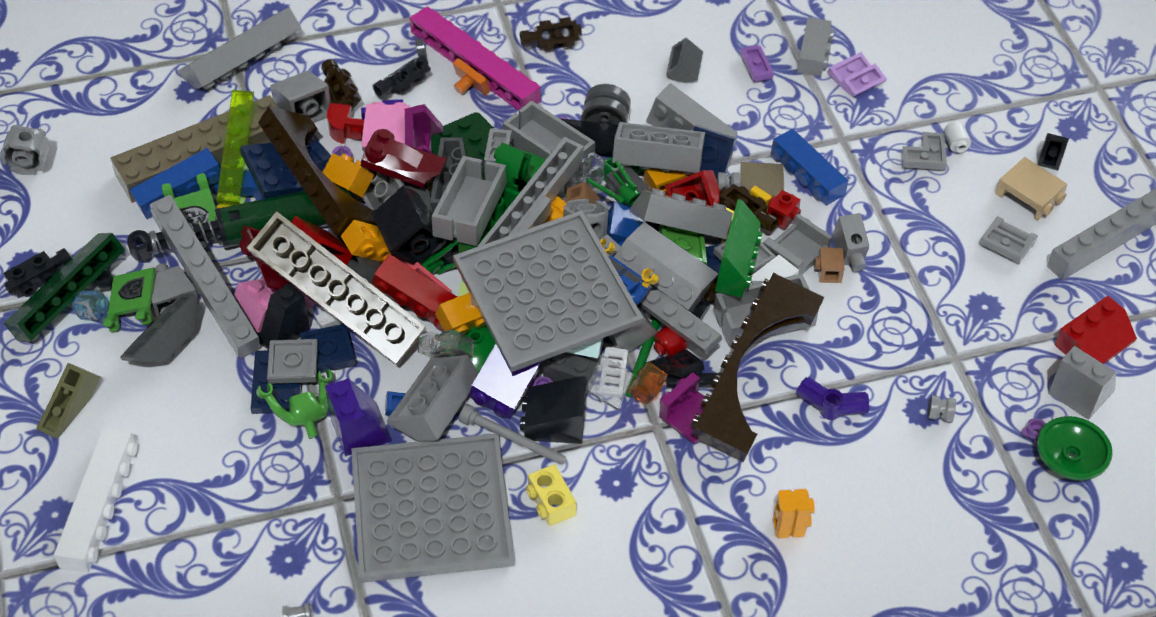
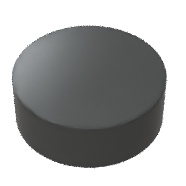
[415,38,427,58]

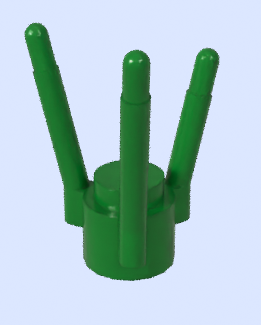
[586,161,641,206]
[422,239,458,275]

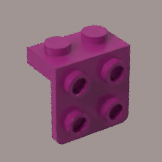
[659,372,705,443]

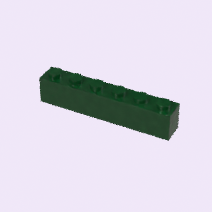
[3,233,125,341]

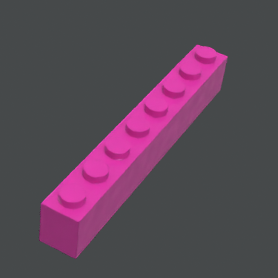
[409,6,541,111]

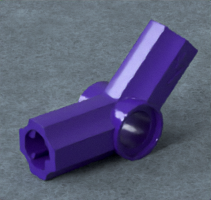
[796,377,870,420]

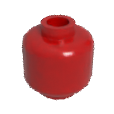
[653,326,688,356]

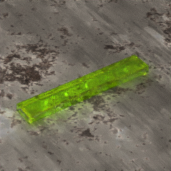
[216,90,254,205]

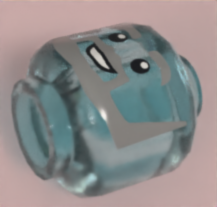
[72,290,109,320]

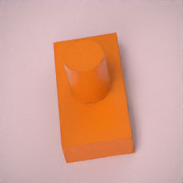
[453,58,491,96]

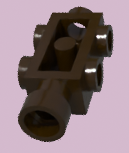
[520,17,582,50]
[321,59,362,111]
[719,184,779,234]

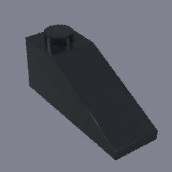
[560,118,618,154]

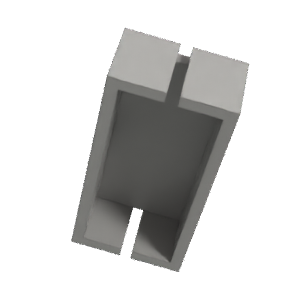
[503,100,595,181]
[432,156,506,246]
[713,274,819,346]

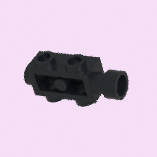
[373,55,431,98]
[3,248,71,298]

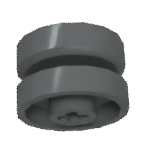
[581,84,631,125]

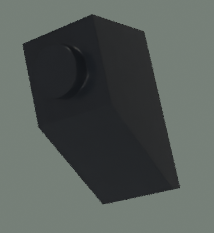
[1037,133,1069,171]

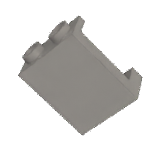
[763,214,832,274]

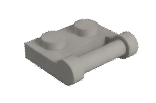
[979,216,1038,264]

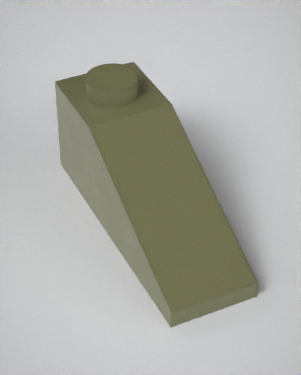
[36,363,101,439]

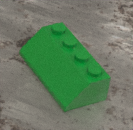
[715,199,763,298]

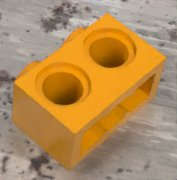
[341,220,392,262]

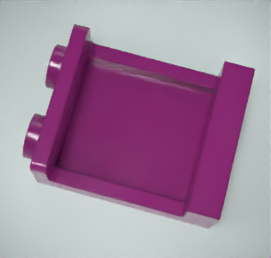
[405,104,443,154]

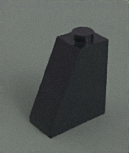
[259,282,310,350]

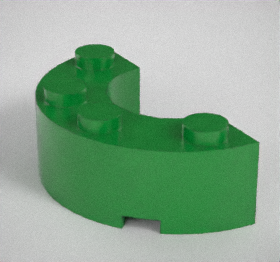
[494,142,546,192]

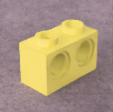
[526,464,577,527]

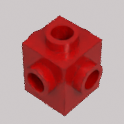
[767,190,801,230]

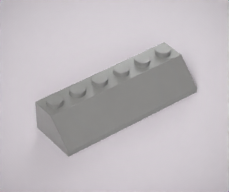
[177,7,302,90]

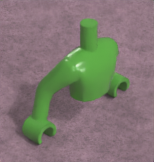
[256,369,332,439]

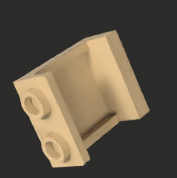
[995,157,1068,221]

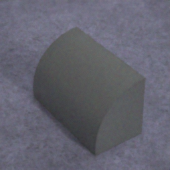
[666,37,703,83]

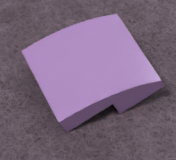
[827,52,887,97]

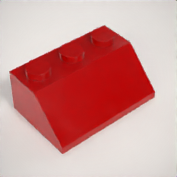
[1054,296,1137,364]

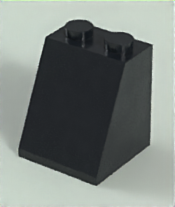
[372,185,449,265]
[520,376,586,444]

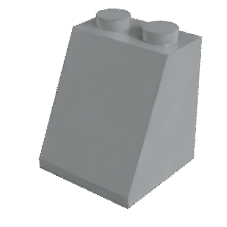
[270,70,331,123]
[1048,346,1116,420]

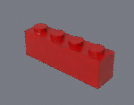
[371,254,457,330]

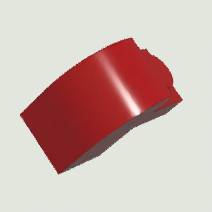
[327,103,365,144]

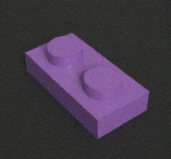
[740,45,774,82]

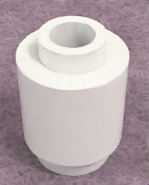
[944,121,971,153]

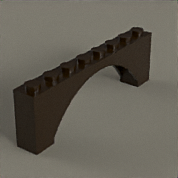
[258,106,377,235]
[690,272,824,462]

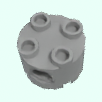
[0,125,50,175]
[563,199,609,240]

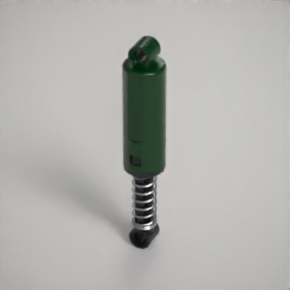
[127,188,351,261]

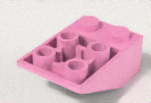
[234,278,316,333]

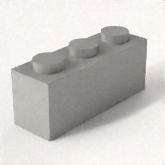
[797,17,834,77]

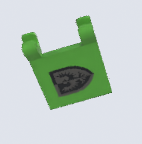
[162,173,216,225]
[103,267,156,332]

